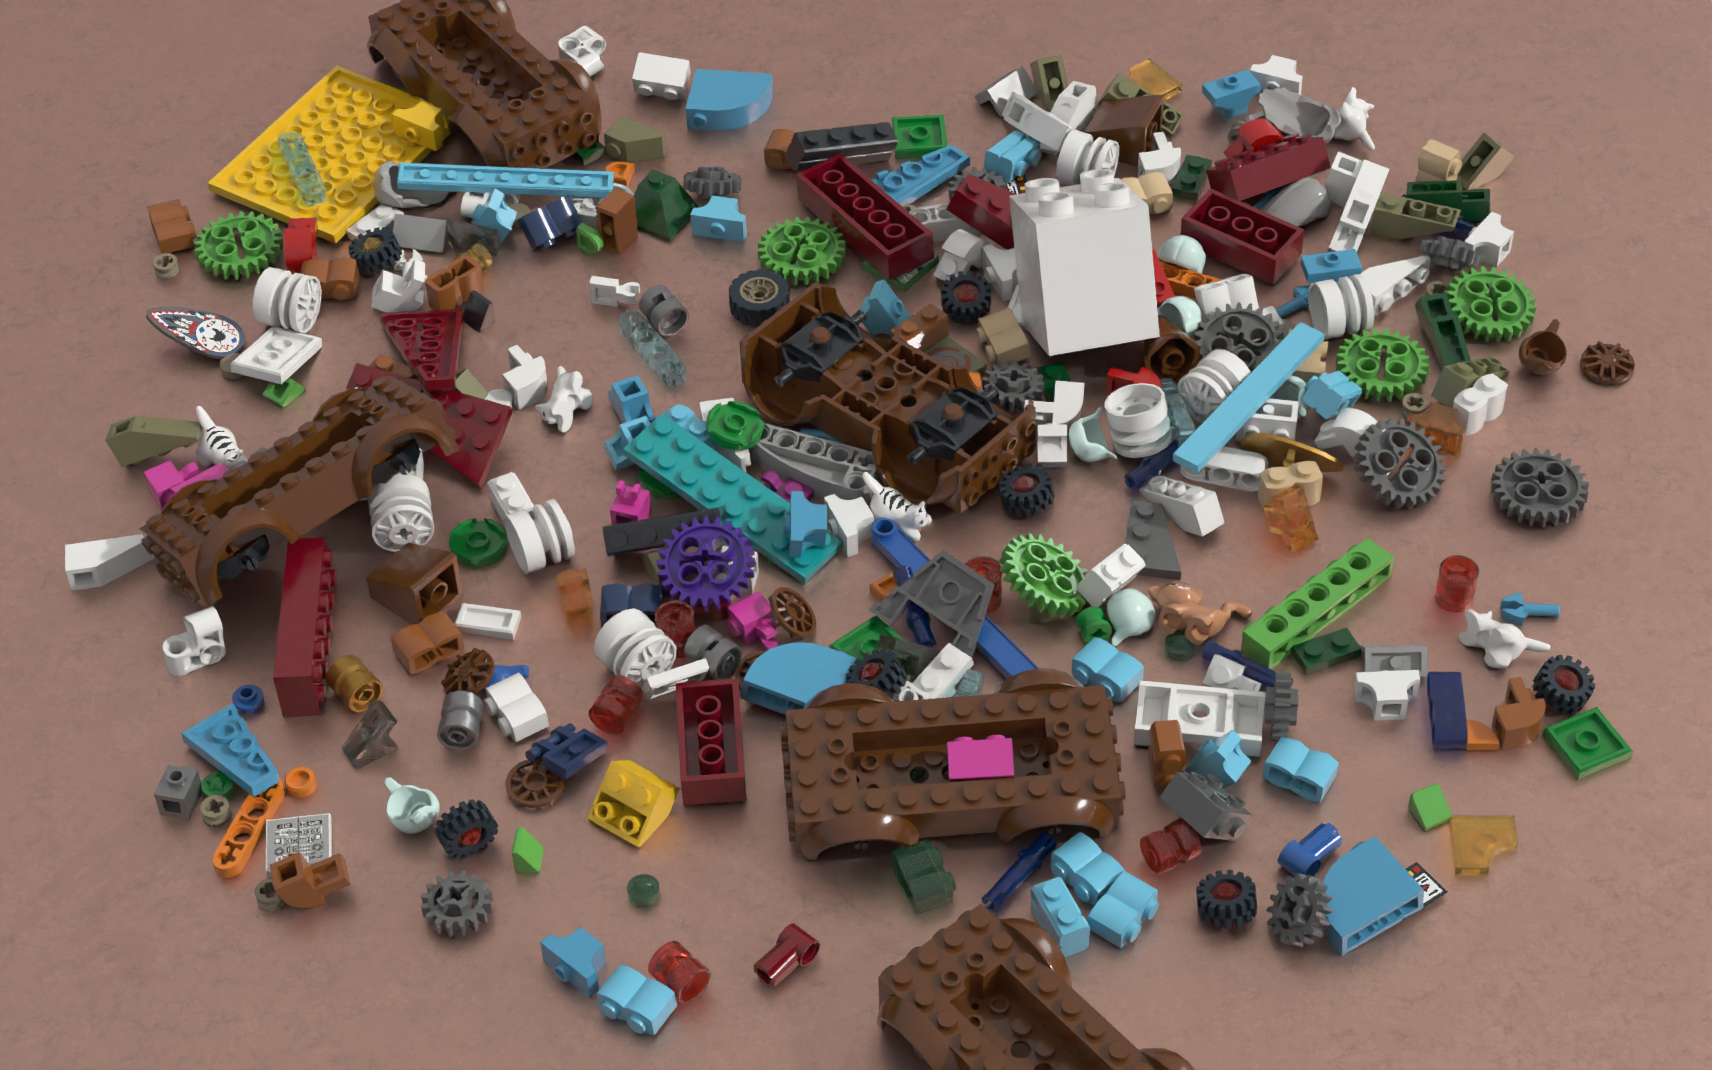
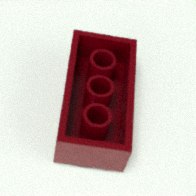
[1206,133,1331,201]
[1180,188,1304,285]
[676,679,747,805]

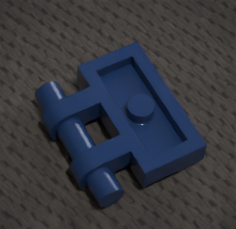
[525,723,608,780]

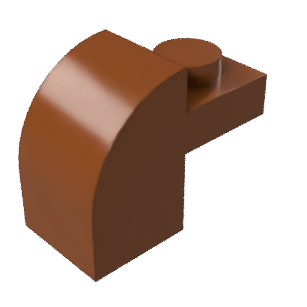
[1491,677,1545,750]
[270,852,351,908]

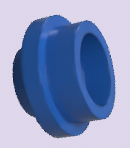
[232,685,264,714]

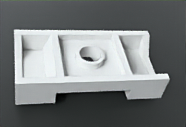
[1134,680,1265,757]

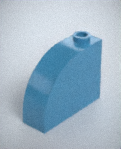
[686,69,774,131]
[741,642,857,715]
[1323,836,1424,956]

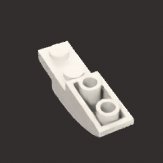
[1002,91,1073,152]
[1327,159,1389,252]
[892,643,974,702]

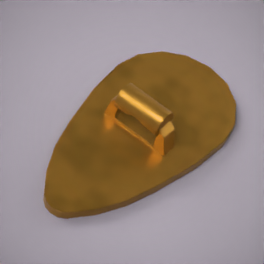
[1241,433,1344,472]

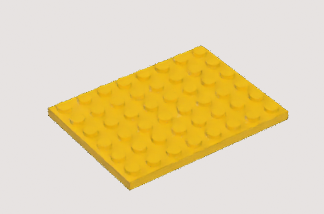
[208,65,450,244]

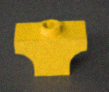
[391,101,445,151]

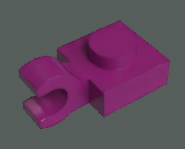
[761,470,814,503]

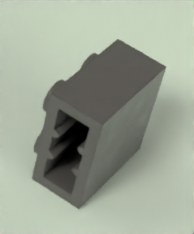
[1159,772,1253,841]

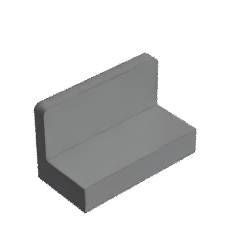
[974,66,1038,117]
[393,214,454,253]
[1360,643,1428,677]

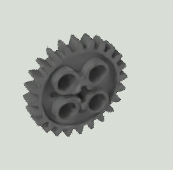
[1194,302,1284,373]
[1353,417,1447,510]
[1490,448,1589,527]

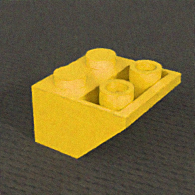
[587,760,680,847]

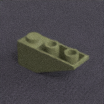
[1098,73,1184,136]
[1371,192,1461,240]
[1431,356,1510,410]
[105,416,203,467]

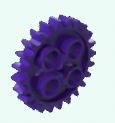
[657,516,756,612]

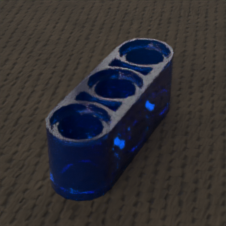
[1427,671,1468,749]

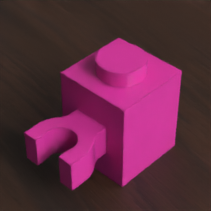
[144,460,200,511]
[610,480,652,524]
[727,591,778,651]

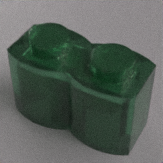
[892,839,956,915]

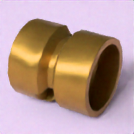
[326,655,383,712]

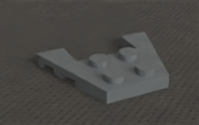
[869,550,994,676]

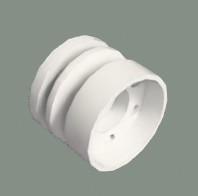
[1056,130,1119,186]
[253,267,321,333]
[1308,274,1374,340]
[1177,349,1251,423]
[1104,383,1173,458]
[367,474,434,552]
[504,499,575,574]
[594,609,676,692]

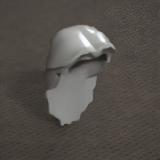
[1258,87,1342,145]
[373,161,455,208]
[1259,176,1331,226]

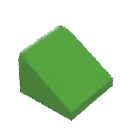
[262,378,306,407]
[1408,783,1453,831]
[512,827,544,873]

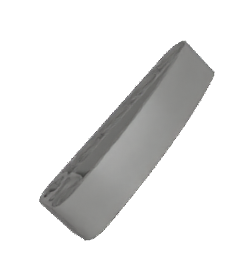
[748,423,880,505]

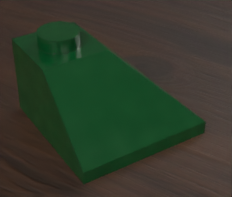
[634,169,699,242]

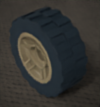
[729,269,790,327]

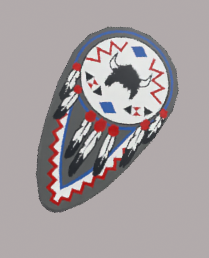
[146,307,245,359]

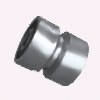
[638,285,689,337]
[684,625,742,680]
[437,691,483,750]

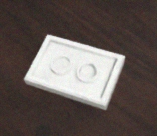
[231,326,322,384]

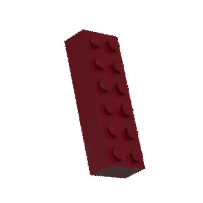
[796,153,934,281]
[273,537,337,717]

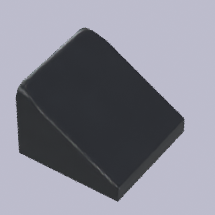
[463,290,495,332]

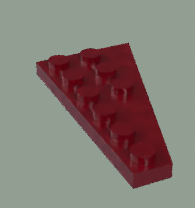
[379,309,463,393]
[346,363,513,488]

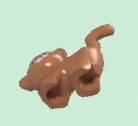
[1148,581,1252,645]

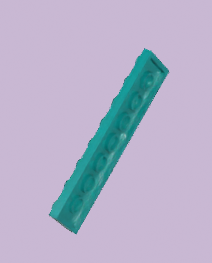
[624,413,843,585]

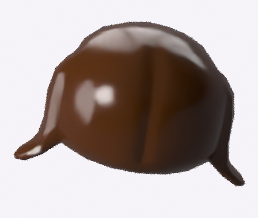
[1518,319,1567,375]

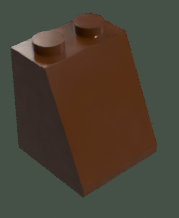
[1082,94,1164,167]
[366,543,463,625]

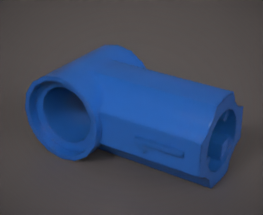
[1277,823,1343,877]

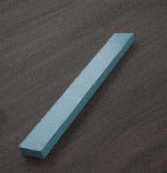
[397,163,614,198]
[1173,322,1325,474]

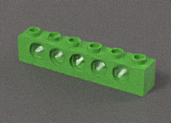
[1241,538,1395,671]

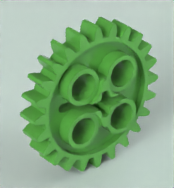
[194,211,284,280]
[757,216,846,285]
[1446,266,1537,343]
[1335,328,1429,402]
[999,533,1088,618]

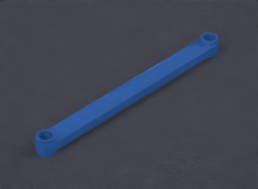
[871,518,1038,679]

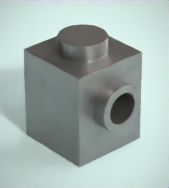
[154,765,202,819]

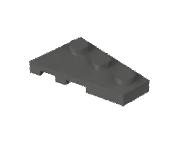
[1125,500,1181,580]

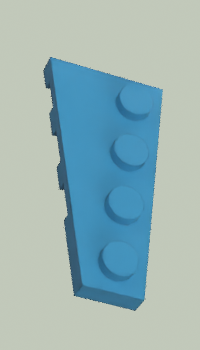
[871,145,970,205]
[181,703,280,797]

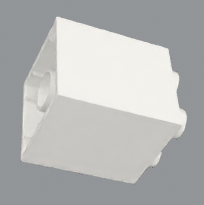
[1009,169,1160,356]

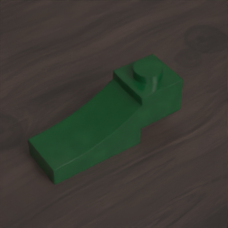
[1406,180,1491,223]
[1415,292,1471,371]

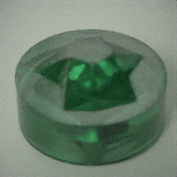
[1164,631,1196,661]
[627,874,660,907]

